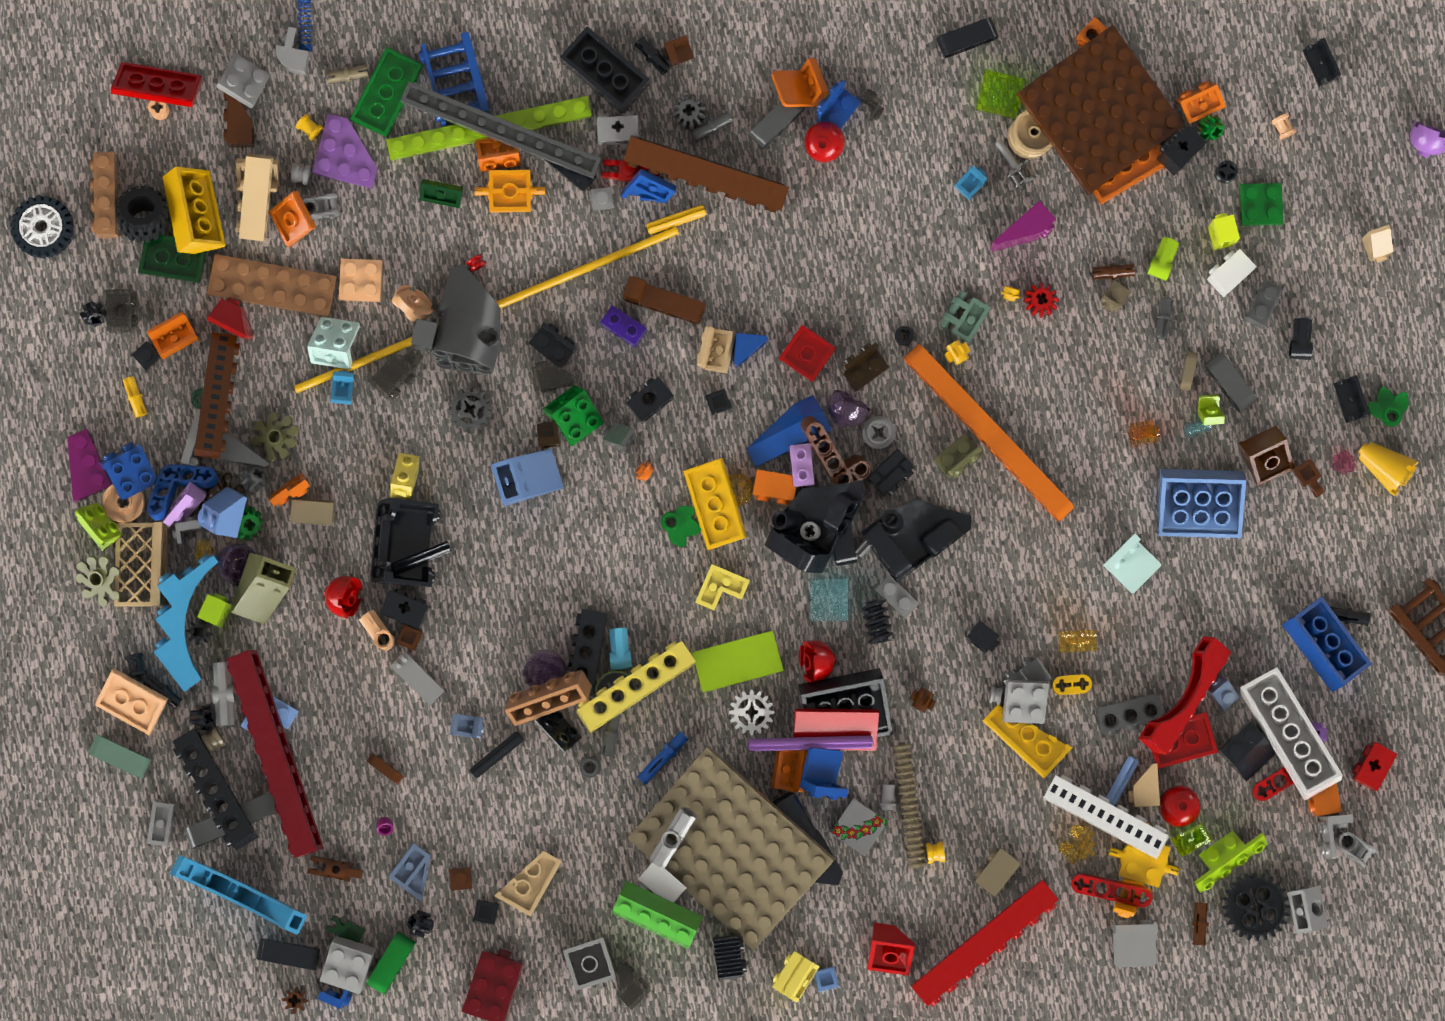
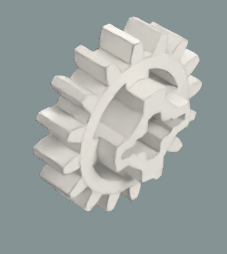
[729,690,774,736]

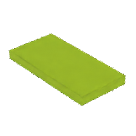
[692,630,784,693]

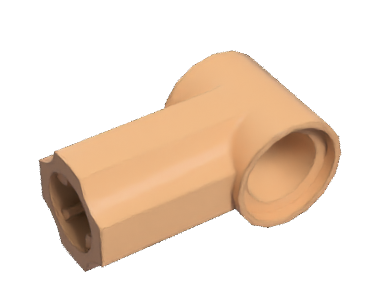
[359,610,395,651]

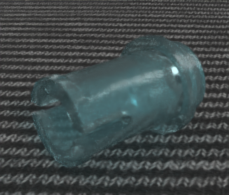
[1183,420,1211,438]

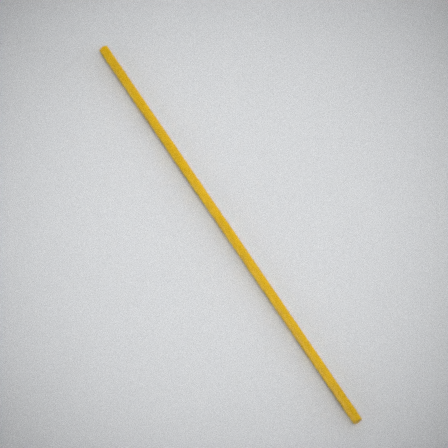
[294,226,679,393]

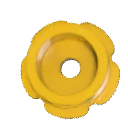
[1000,286,1020,302]

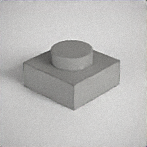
[591,187,614,211]

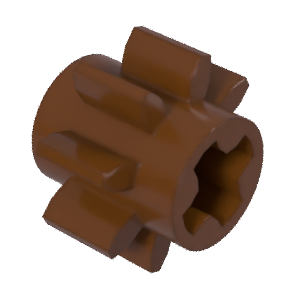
[910,687,936,713]
[282,987,309,1014]

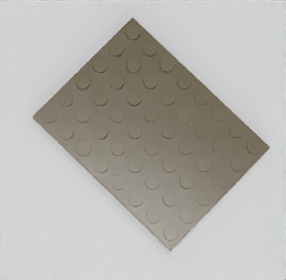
[628,746,835,951]

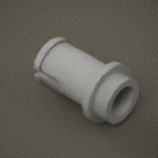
[879,784,896,811]

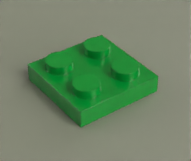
[1239,183,1284,226]

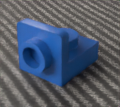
[317,989,352,1009]

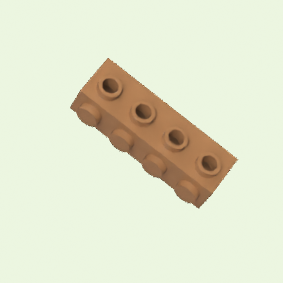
[90,152,120,239]
[505,670,592,726]

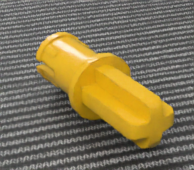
[123,376,148,418]

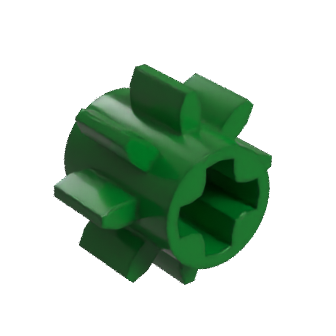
[1198,115,1224,141]

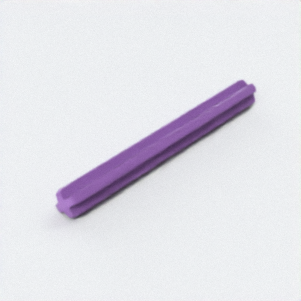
[748,736,873,751]

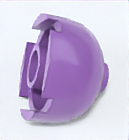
[1410,121,1445,158]

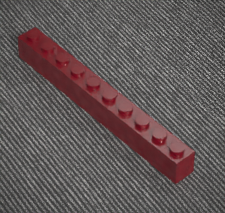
[227,650,324,858]

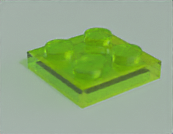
[975,69,1025,120]

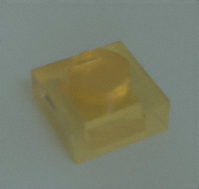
[194,540,213,562]

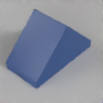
[734,333,768,368]

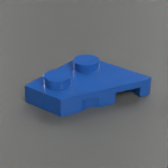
[621,169,677,203]

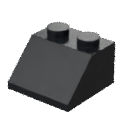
[1218,721,1276,782]

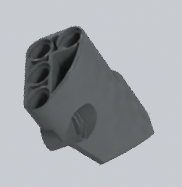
[431,264,503,374]

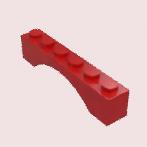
[1138,636,1231,755]

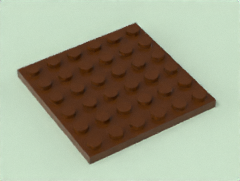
[1016,25,1185,195]

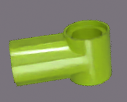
[1147,237,1179,281]

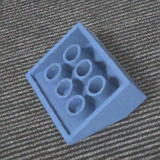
[1158,469,1246,538]

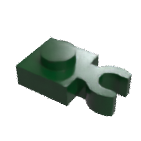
[325,915,366,943]

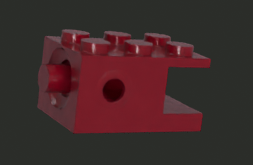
[461,948,524,1021]

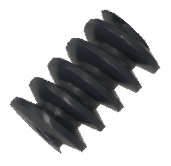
[861,599,893,644]

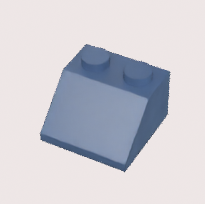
[198,487,247,538]

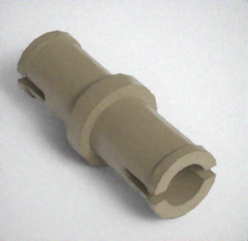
[326,64,369,84]

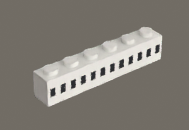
[1044,775,1169,859]

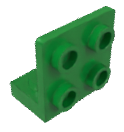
[542,385,604,446]

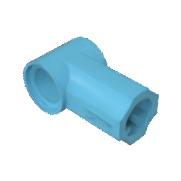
[609,628,632,670]

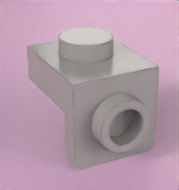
[172,517,204,546]

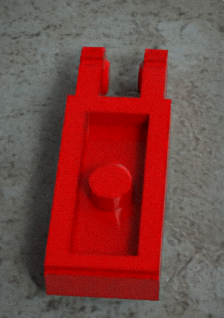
[601,159,660,182]

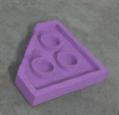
[312,114,378,189]

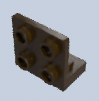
[841,343,889,392]

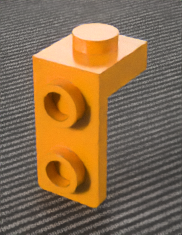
[1113,878,1145,918]

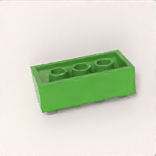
[612,881,703,949]

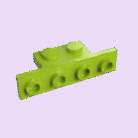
[1194,830,1268,893]

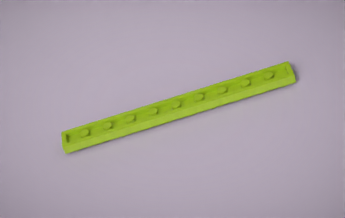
[386,96,592,161]

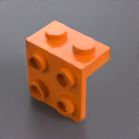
[771,58,829,107]

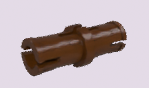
[1092,263,1135,280]
[1192,902,1209,946]

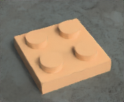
[339,258,383,302]

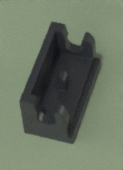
[1302,38,1341,87]
[1333,375,1370,423]

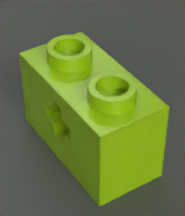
[197,593,232,628]

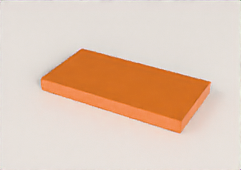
[1093,144,1164,205]

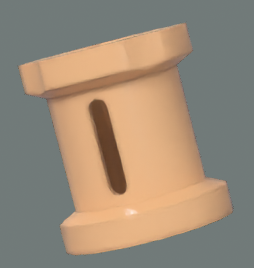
[148,101,170,120]
[1271,113,1297,140]

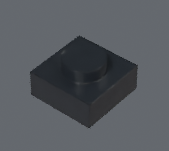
[132,341,161,371]

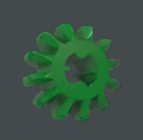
[237,505,264,541]

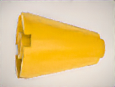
[1358,442,1419,496]

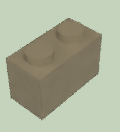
[974,848,1021,897]

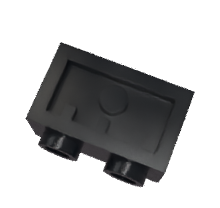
[528,322,576,370]

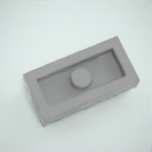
[875,575,920,619]
[147,802,175,846]

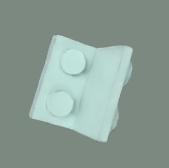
[307,317,360,370]
[1103,534,1161,594]

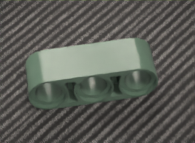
[88,734,151,779]

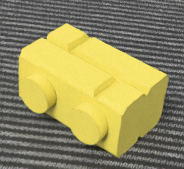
[772,951,819,1002]

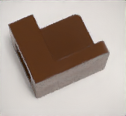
[664,35,694,67]

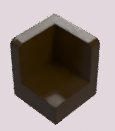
[537,420,560,449]

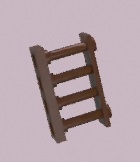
[1387,578,1445,676]

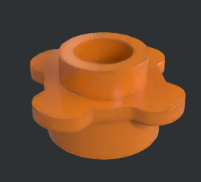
[636,461,654,481]

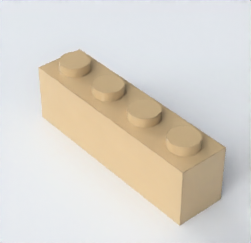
[236,153,274,241]

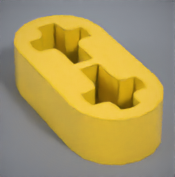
[1052,674,1092,695]

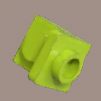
[1198,394,1225,425]

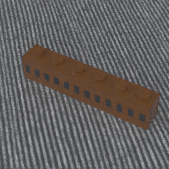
[194,332,240,459]

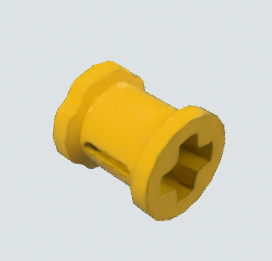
[295,114,323,141]

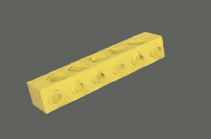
[576,641,696,733]

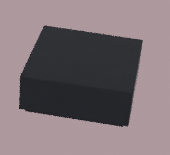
[705,389,732,416]
[474,900,499,924]

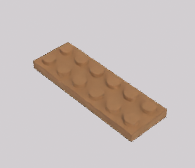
[207,254,338,318]

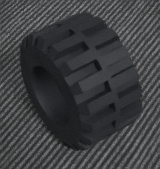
[115,186,171,243]

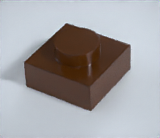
[449,867,473,891]

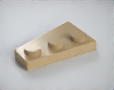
[494,851,562,917]

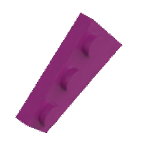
[67,429,112,503]

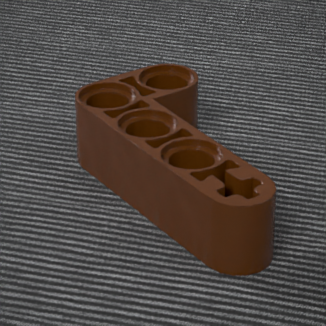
[623,276,706,324]
[800,416,871,485]

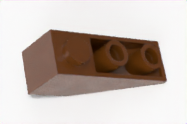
[223,92,255,148]

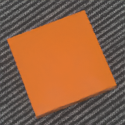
[269,191,316,247]

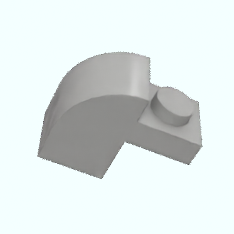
[276,27,310,75]

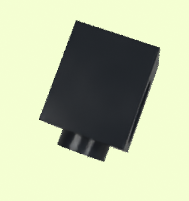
[966,620,1000,653]

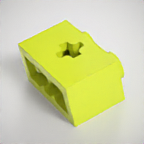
[1208,213,1240,250]

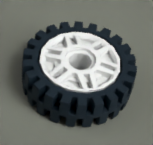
[10,195,74,259]

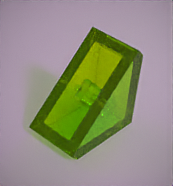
[1171,822,1213,857]

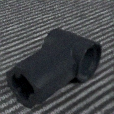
[1289,318,1313,360]

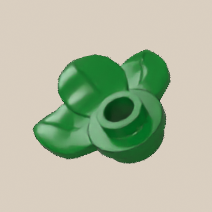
[1368,387,1409,427]
[661,506,701,547]

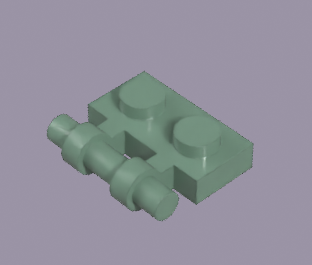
[939,290,991,344]

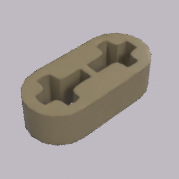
[1179,351,1198,391]

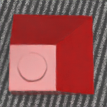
[207,297,253,340]
[867,922,915,976]

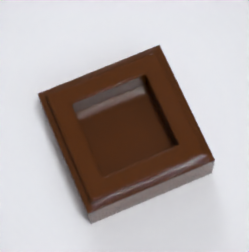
[395,624,423,651]

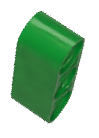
[366,931,416,995]

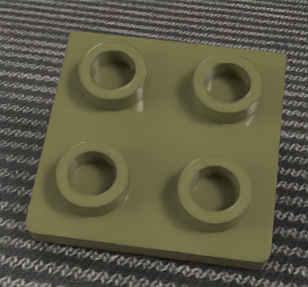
[932,433,983,480]

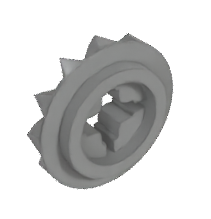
[862,416,895,449]

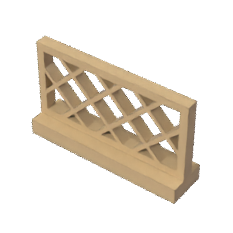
[114,522,169,607]

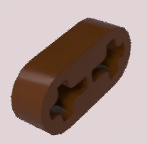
[366,753,404,785]

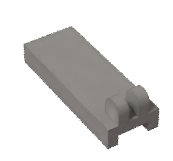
[181,409,200,466]
[390,652,445,706]

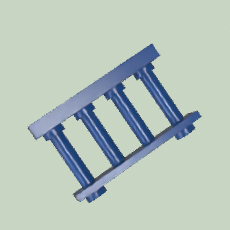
[419,32,490,127]

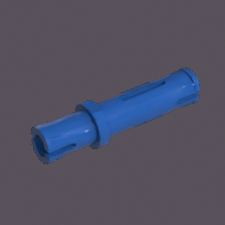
[637,731,689,785]

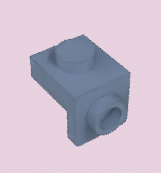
[1207,673,1240,711]
[450,714,484,738]

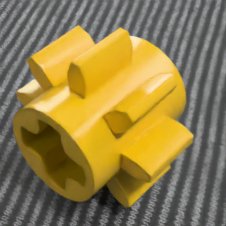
[944,340,971,366]

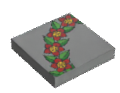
[830,798,888,857]

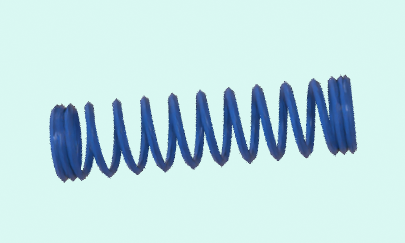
[298,0,313,52]

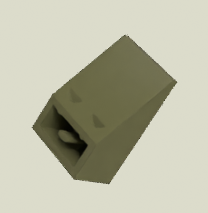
[230,553,296,624]

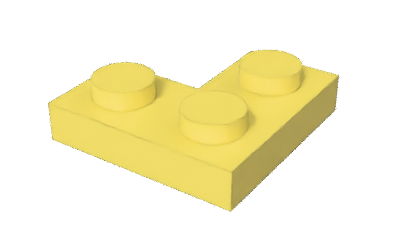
[695,564,750,611]

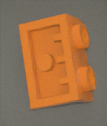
[1175,81,1226,124]
[475,138,521,172]

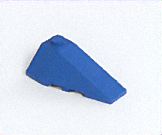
[747,395,832,467]

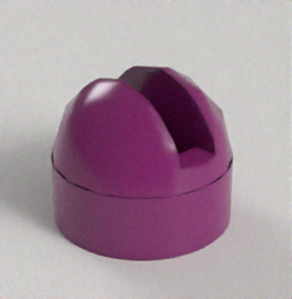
[376,817,394,835]

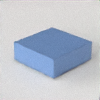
[814,966,839,992]

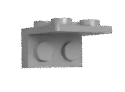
[1317,814,1354,859]

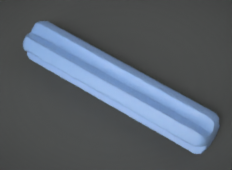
[1106,756,1139,807]

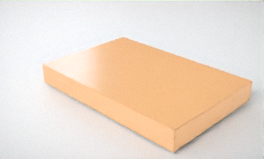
[95,668,168,735]

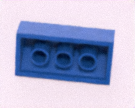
[1282,596,1372,692]

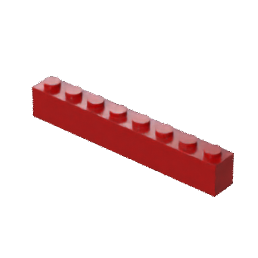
[911,880,1059,1007]

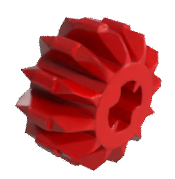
[1023,282,1059,318]

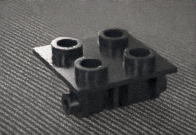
[535,711,582,752]

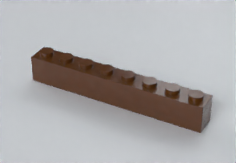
[623,135,789,213]

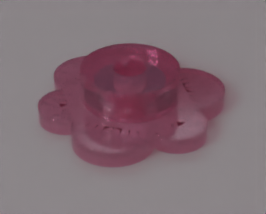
[1332,450,1356,475]

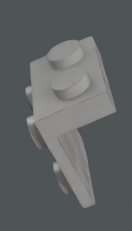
[1112,920,1158,967]

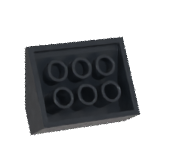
[798,668,893,737]

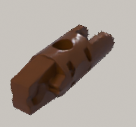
[307,855,363,882]

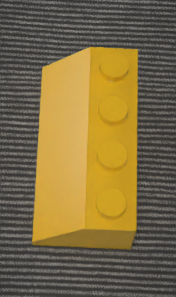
[162,166,226,254]

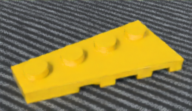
[982,705,1073,779]

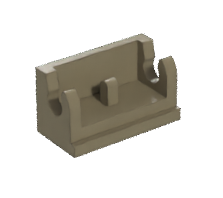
[290,498,336,526]

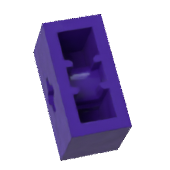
[600,305,647,348]

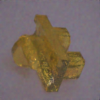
[1058,630,1098,653]
[1058,824,1096,865]

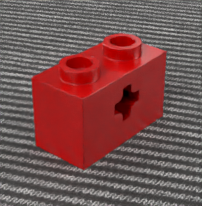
[1352,742,1398,791]

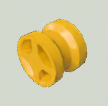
[925,841,945,864]

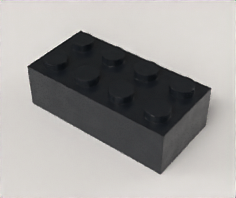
[560,27,650,114]

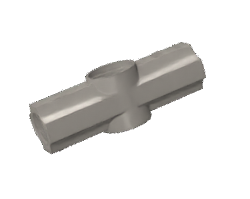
[212,662,236,726]
[649,806,697,868]

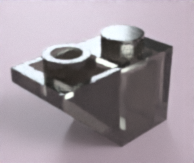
[617,961,650,1010]

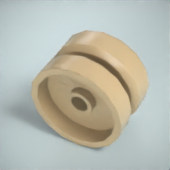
[1007,110,1052,159]

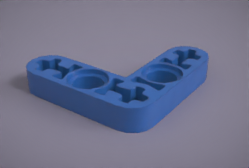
[147,464,219,521]

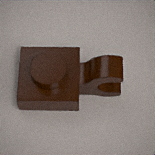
[1292,459,1324,498]

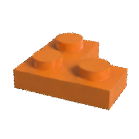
[268,472,310,506]

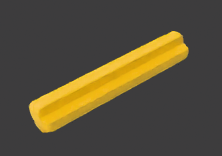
[646,204,706,235]

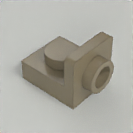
[1100,280,1131,313]

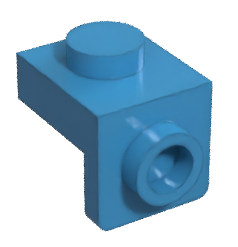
[954,165,987,200]
[330,370,354,405]

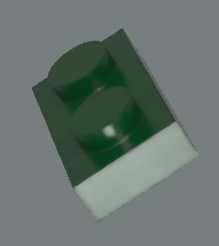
[419,179,463,208]

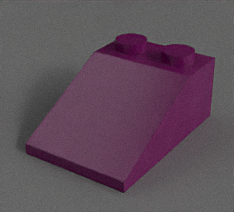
[990,201,1056,252]

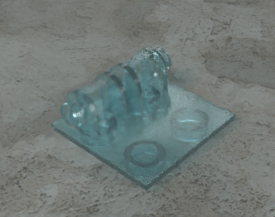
[810,578,849,622]

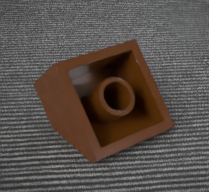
[1239,426,1295,487]

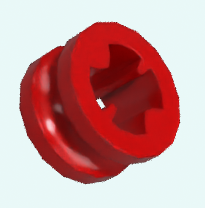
[466,254,487,272]

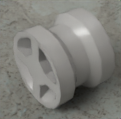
[291,162,311,186]

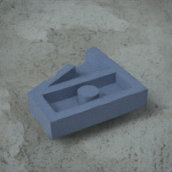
[388,843,431,901]

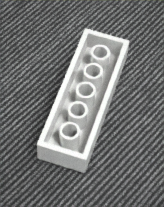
[1240,667,1343,801]

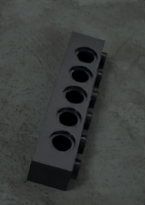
[172,728,258,850]

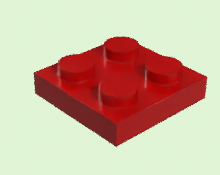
[778,325,836,383]

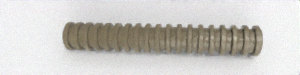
[892,744,927,868]

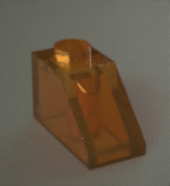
[1127,421,1160,449]

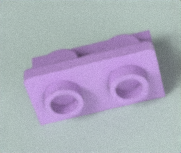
[789,443,815,488]
[163,482,207,527]

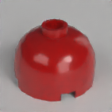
[804,121,845,163]
[324,576,363,619]
[799,640,836,683]
[1158,785,1201,827]

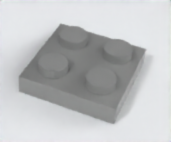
[216,53,270,109]
[1002,679,1049,724]

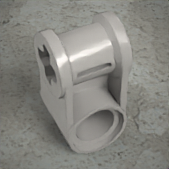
[303,193,341,220]
[1334,832,1376,868]

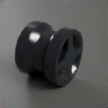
[1215,161,1238,184]

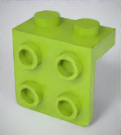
[75,502,122,551]

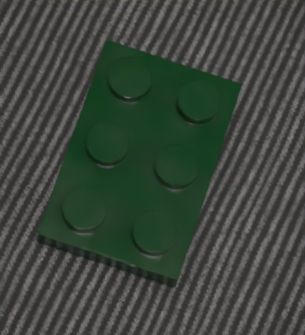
[138,235,207,284]

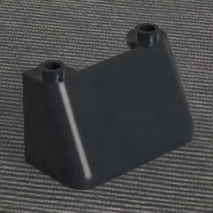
[370,498,441,587]

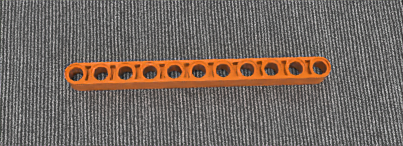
[903,344,1075,522]

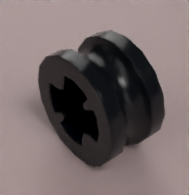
[895,326,914,346]

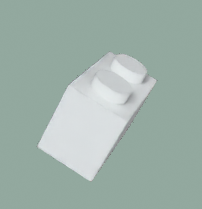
[1207,249,1257,297]
[638,863,687,903]

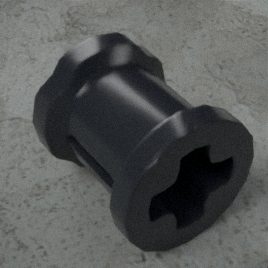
[124,653,147,678]

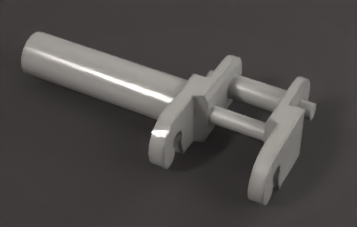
[995,140,1039,188]

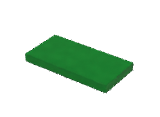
[350,47,424,138]

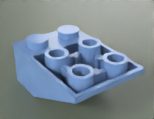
[491,448,564,507]

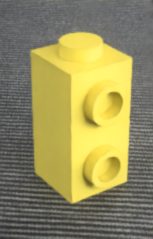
[390,453,420,500]

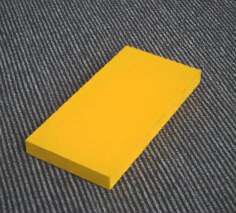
[683,458,747,550]

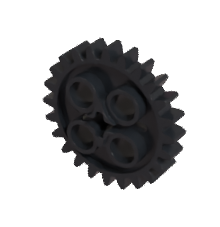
[1221,873,1291,941]

